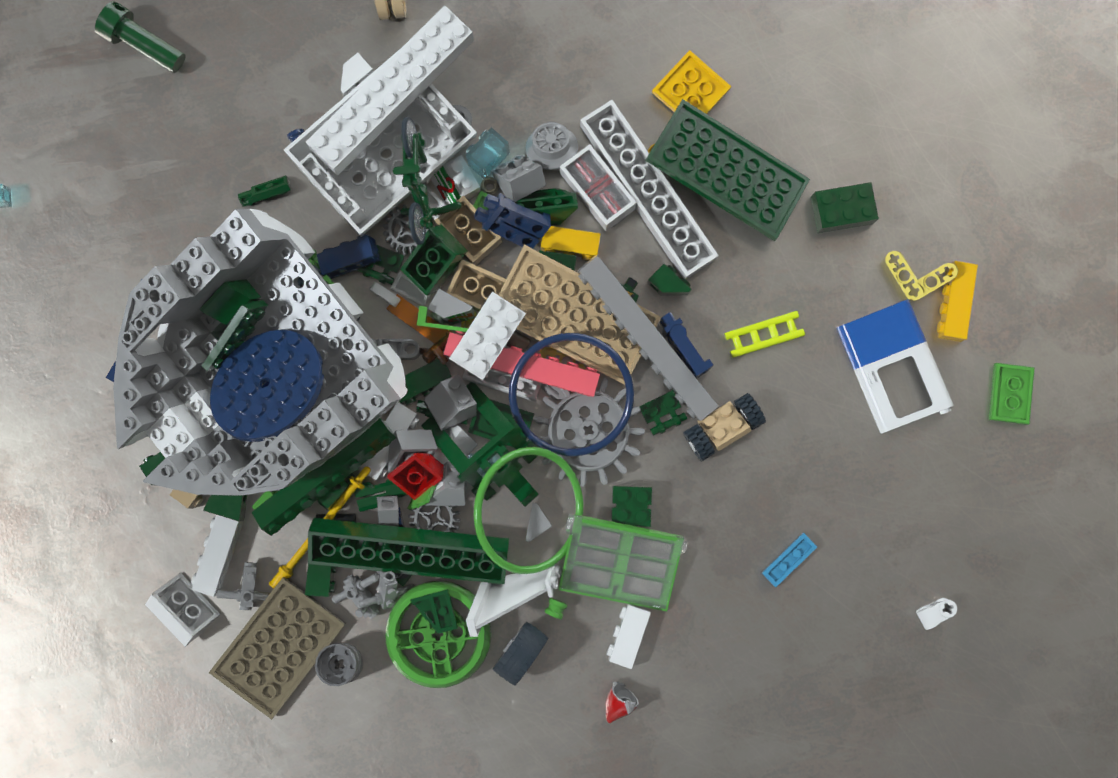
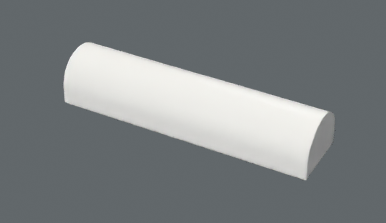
[462,369,541,402]

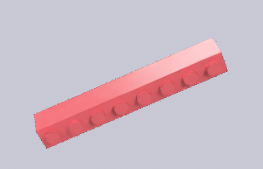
[443,331,600,398]

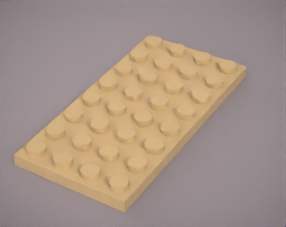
[498,245,661,385]

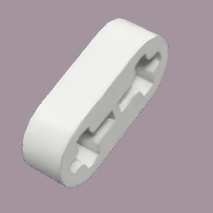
[369,282,401,307]

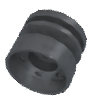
[315,643,363,686]

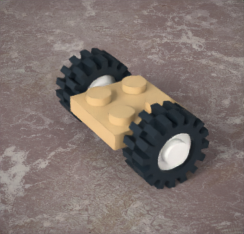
[683,393,766,461]

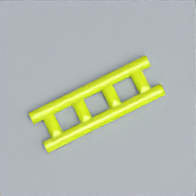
[724,311,805,358]

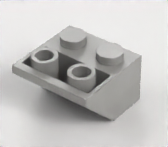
[490,155,546,202]

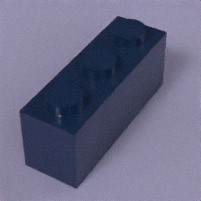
[316,234,381,279]

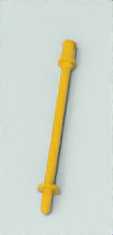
[269,466,371,589]

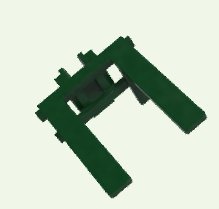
[421,382,539,507]

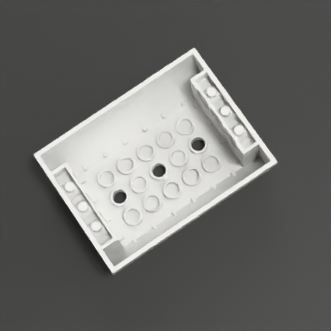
[284,49,477,237]

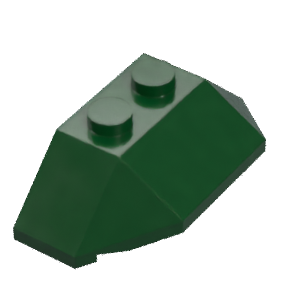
[509,188,578,226]

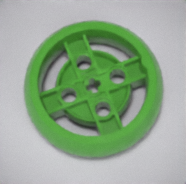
[385,581,491,688]

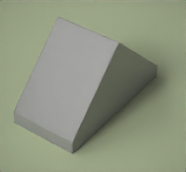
[526,503,552,542]

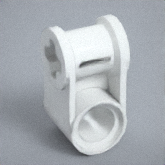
[916,598,957,630]

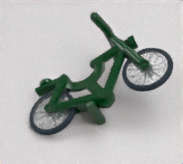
[393,117,462,245]

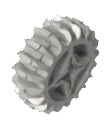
[383,205,434,256]
[408,504,461,532]

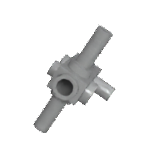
[216,562,270,610]
[357,571,414,610]
[332,573,380,619]

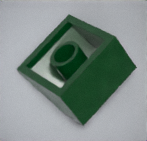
[200,279,261,325]

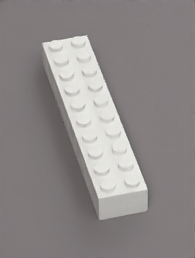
[306,6,474,176]
[580,100,719,279]

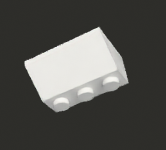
[145,573,220,647]

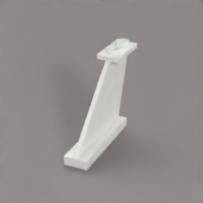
[466,563,562,637]

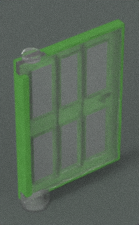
[558,514,687,611]

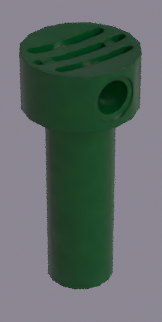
[95,1,186,73]

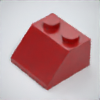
[387,453,444,500]

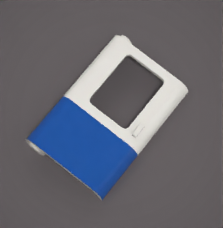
[837,299,954,434]

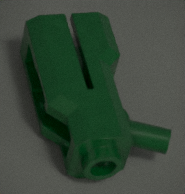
[355,479,408,512]

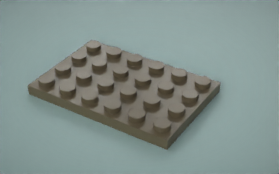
[209,577,346,720]

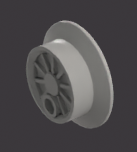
[526,122,578,170]

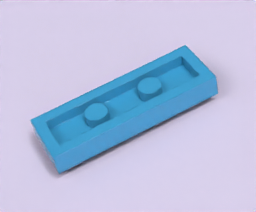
[761,533,817,587]

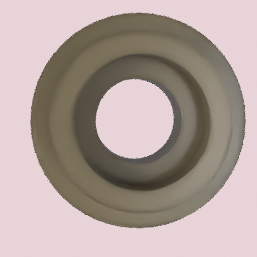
[480,177,499,195]

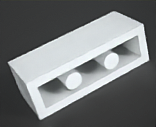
[606,604,651,669]

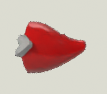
[605,682,639,723]

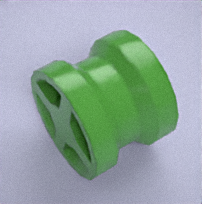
[544,597,568,620]

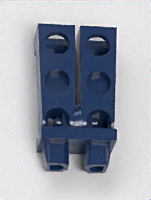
[475,193,551,249]
[659,312,714,379]

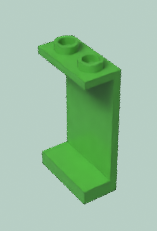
[417,306,468,332]

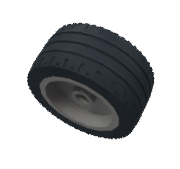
[493,622,549,686]

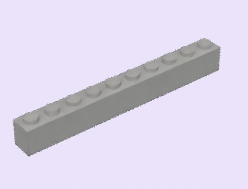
[578,255,719,421]

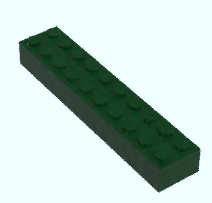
[308,518,509,584]

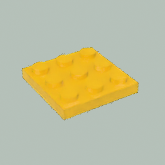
[652,50,732,114]

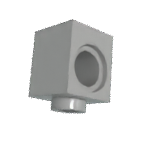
[377,496,399,526]

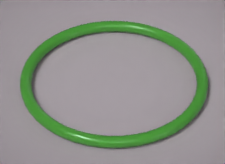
[474,447,583,574]

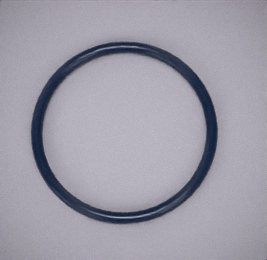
[509,333,634,456]

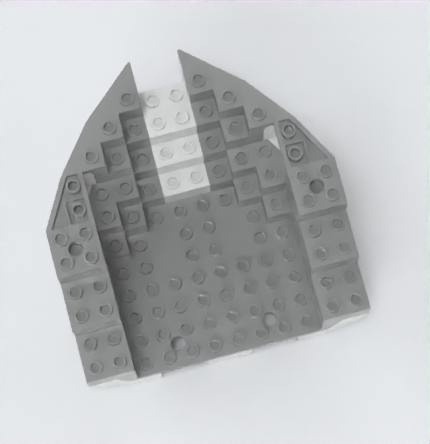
[113,209,407,495]

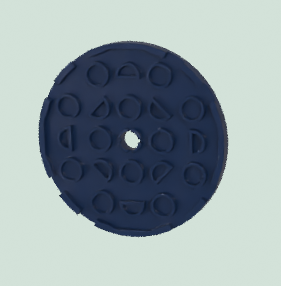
[210,330,324,442]

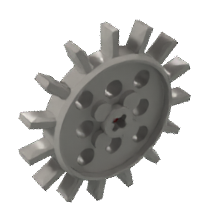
[534,377,645,487]

